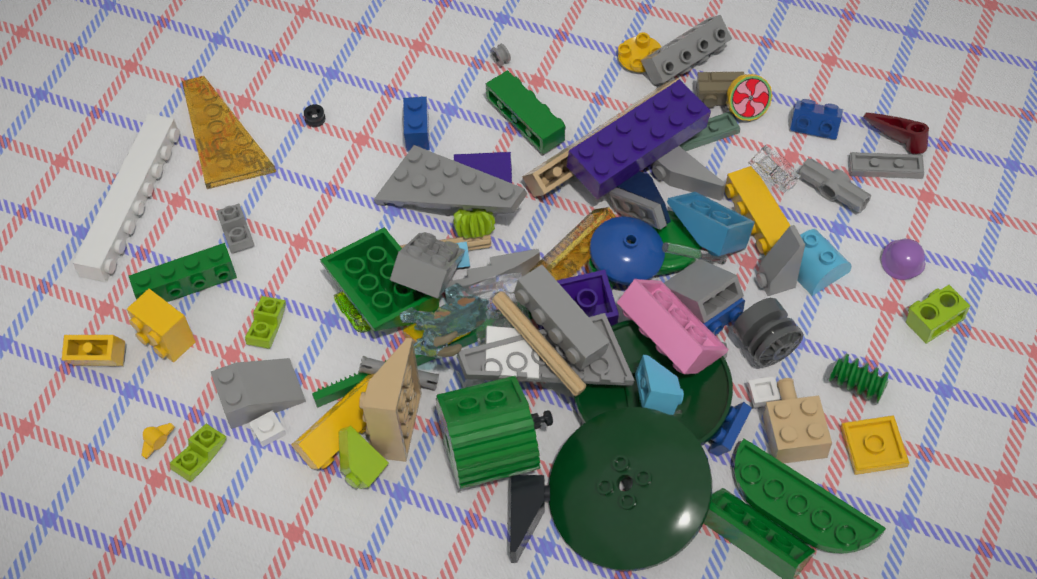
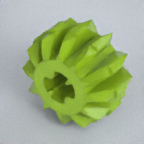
[453,208,495,239]

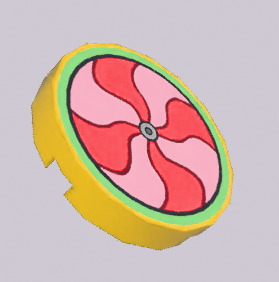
[726,74,772,121]

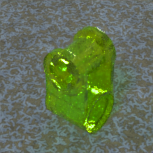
[333,291,371,333]

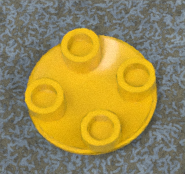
[618,32,661,72]

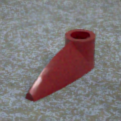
[863,112,929,154]

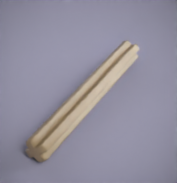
[492,291,586,396]

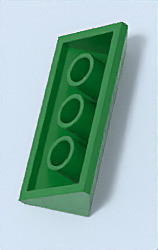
[704,488,816,579]

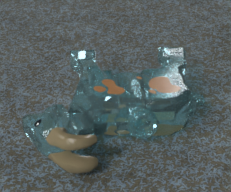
[400,283,489,359]

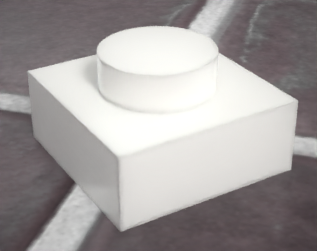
[747,376,781,408]
[249,410,286,447]

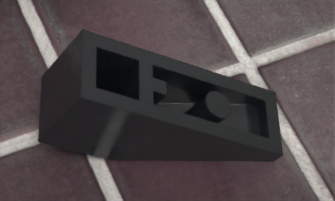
[510,475,550,563]

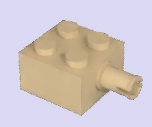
[763,378,832,463]

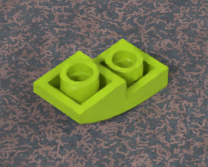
[245,296,286,349]
[170,423,226,482]

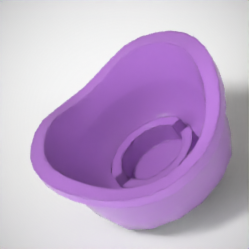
[881,238,926,280]

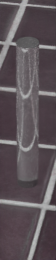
[662,242,727,264]

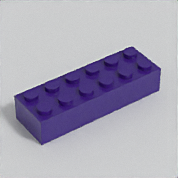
[567,79,711,200]

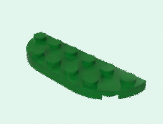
[734,438,886,553]

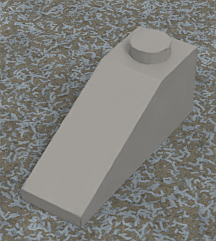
[652,146,726,201]
[756,225,805,296]

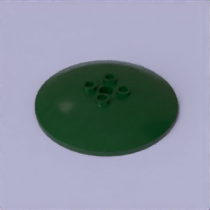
[574,320,733,446]
[549,407,712,571]

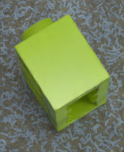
[905,285,970,344]

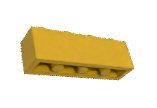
[725,165,791,256]
[291,374,375,469]

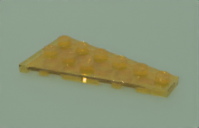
[182,76,276,189]

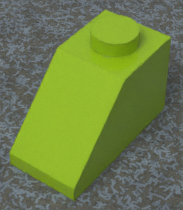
[338,426,389,489]

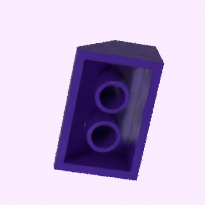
[537,270,619,330]

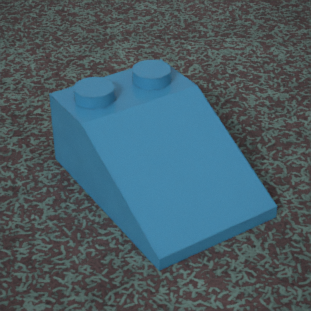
[667,192,755,257]

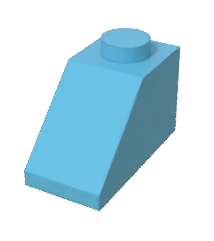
[635,355,684,415]

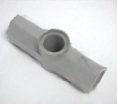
[798,158,871,213]

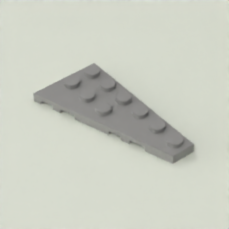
[373,145,527,213]
[457,313,635,385]

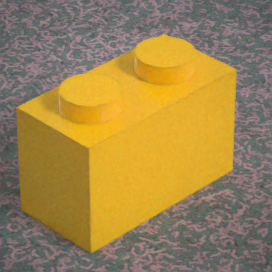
[61,335,125,366]

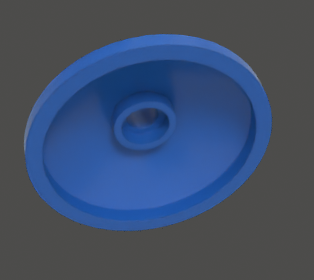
[590,216,665,285]

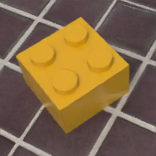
[126,289,195,363]

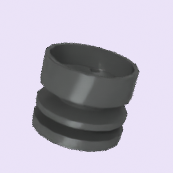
[733,297,804,367]

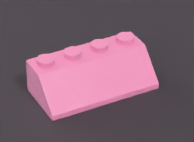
[617,279,729,374]

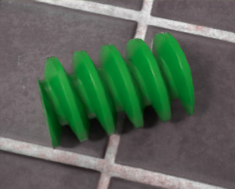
[829,353,889,404]

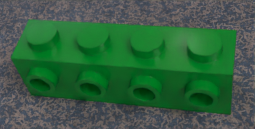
[485,70,566,154]
[128,243,237,302]

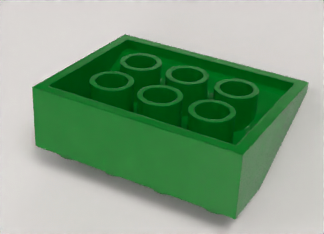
[320,227,439,331]

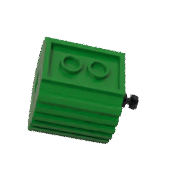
[436,376,553,489]

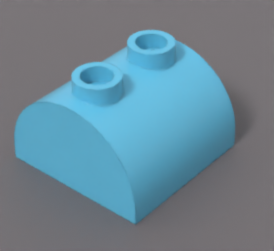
[797,229,852,296]

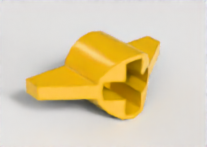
[141,423,175,459]

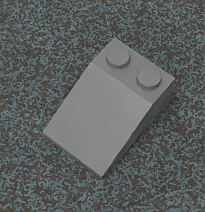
[211,358,306,429]

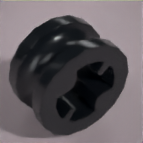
[304,104,326,128]

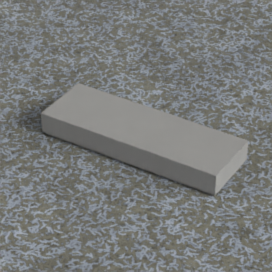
[849,152,924,179]
[609,187,667,229]

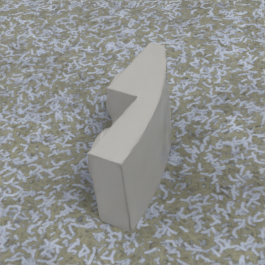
[216,203,255,254]

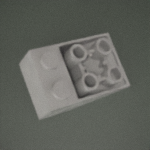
[390,232,465,298]

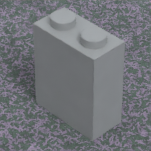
[664,259,744,323]

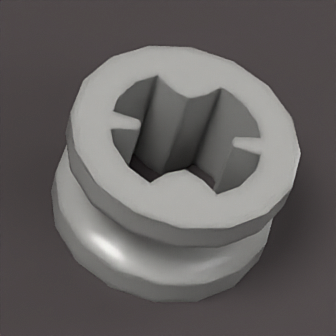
[490,43,511,67]

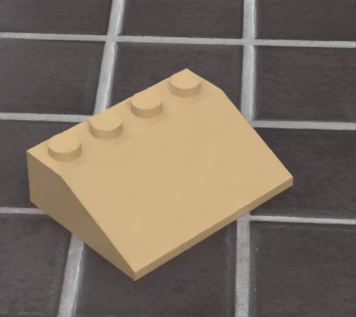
[359,338,422,462]

